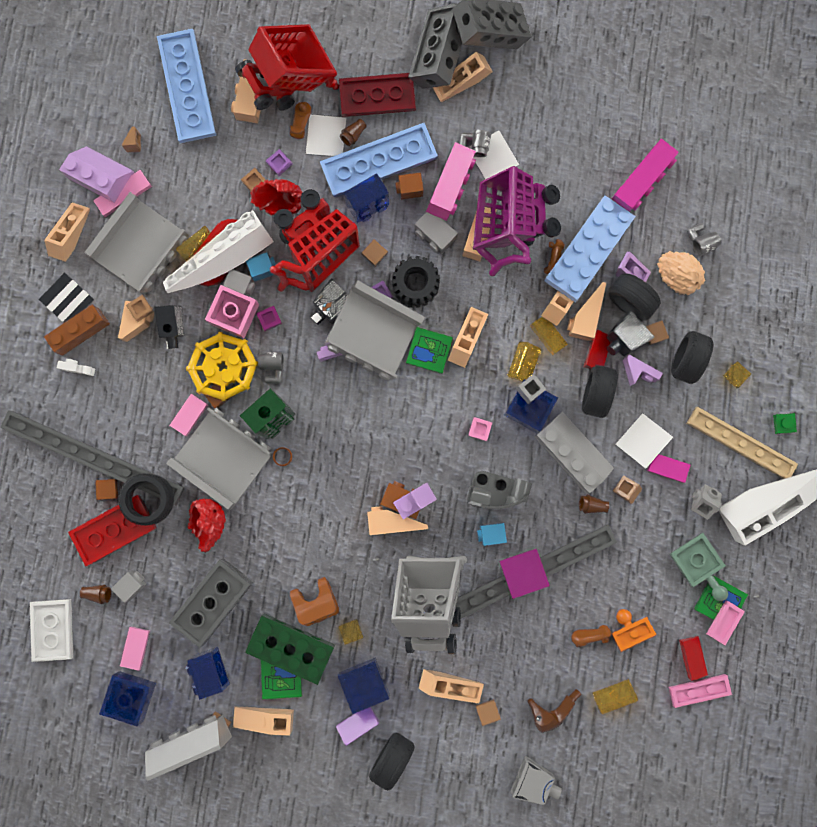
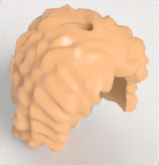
[657,251,705,295]

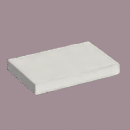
[30,599,73,662]

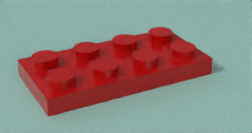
[68,495,157,567]

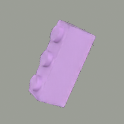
[59,146,134,203]

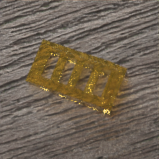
[176,226,211,262]

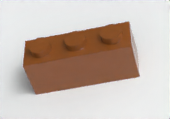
[44,304,110,356]

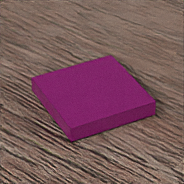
[499,548,550,599]

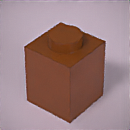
[395,172,424,200]

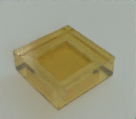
[723,361,751,388]
[338,619,364,645]

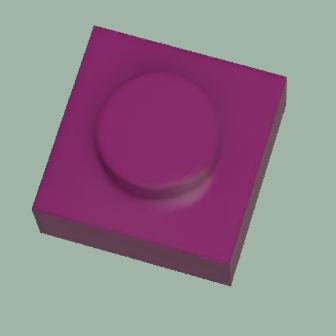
[256,306,282,331]

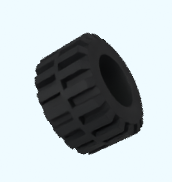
[392,256,440,308]

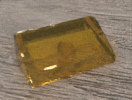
[530,317,568,356]
[508,342,541,382]
[592,679,638,714]

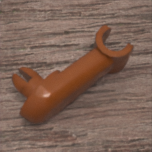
[290,102,312,139]
[544,239,565,274]
[571,625,611,648]

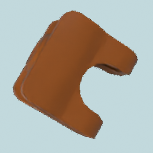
[290,577,339,626]

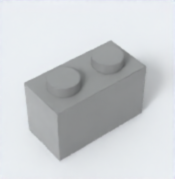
[415,212,458,255]

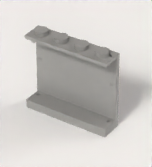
[84,192,189,295]
[324,281,425,381]
[166,407,273,510]

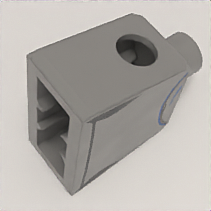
[511,756,562,805]

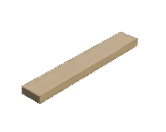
[686,407,798,479]

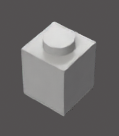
[223,269,255,296]
[516,374,546,404]
[111,571,147,603]

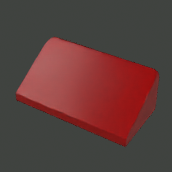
[584,329,611,369]
[679,636,708,681]

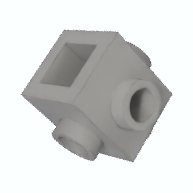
[691,484,722,520]

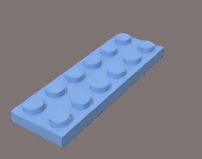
[157,29,216,143]
[320,123,438,198]
[544,195,635,303]

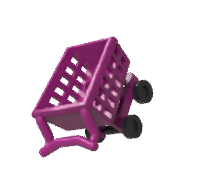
[473,166,561,276]

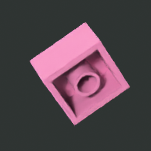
[205,285,259,339]

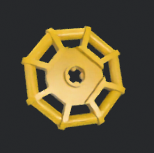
[186,332,258,402]

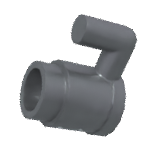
[459,130,491,158]
[687,223,721,256]
[258,352,284,384]

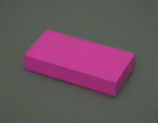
[647,454,690,483]

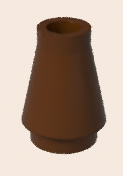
[340,119,367,146]
[579,494,609,514]
[80,585,112,604]

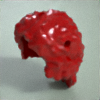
[250,179,303,216]
[188,498,226,553]

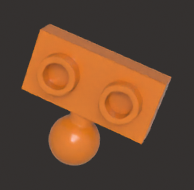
[611,609,657,652]

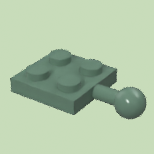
[669,533,728,601]

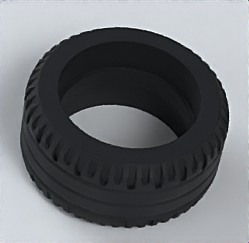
[608,274,661,321]
[671,331,714,384]
[582,365,618,418]
[118,473,174,525]
[369,732,415,791]

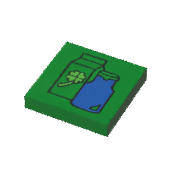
[406,327,453,374]
[694,576,748,620]
[261,660,302,699]

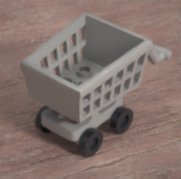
[391,556,467,654]

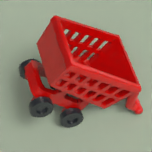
[235,24,339,111]
[270,189,360,292]

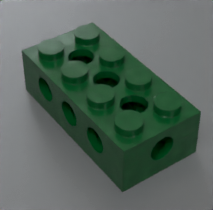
[239,388,296,440]
[245,613,335,685]

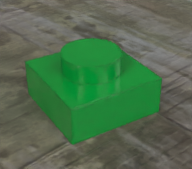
[773,413,797,434]

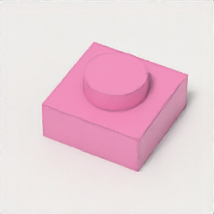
[468,417,492,441]

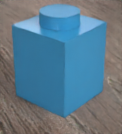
[246,252,276,282]
[477,523,507,546]

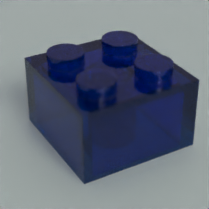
[344,173,389,223]
[504,379,558,433]
[186,647,230,700]
[338,657,390,714]
[99,671,156,726]

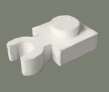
[57,359,95,376]

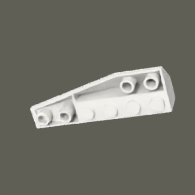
[163,210,274,293]
[719,469,817,545]

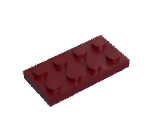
[339,73,416,117]

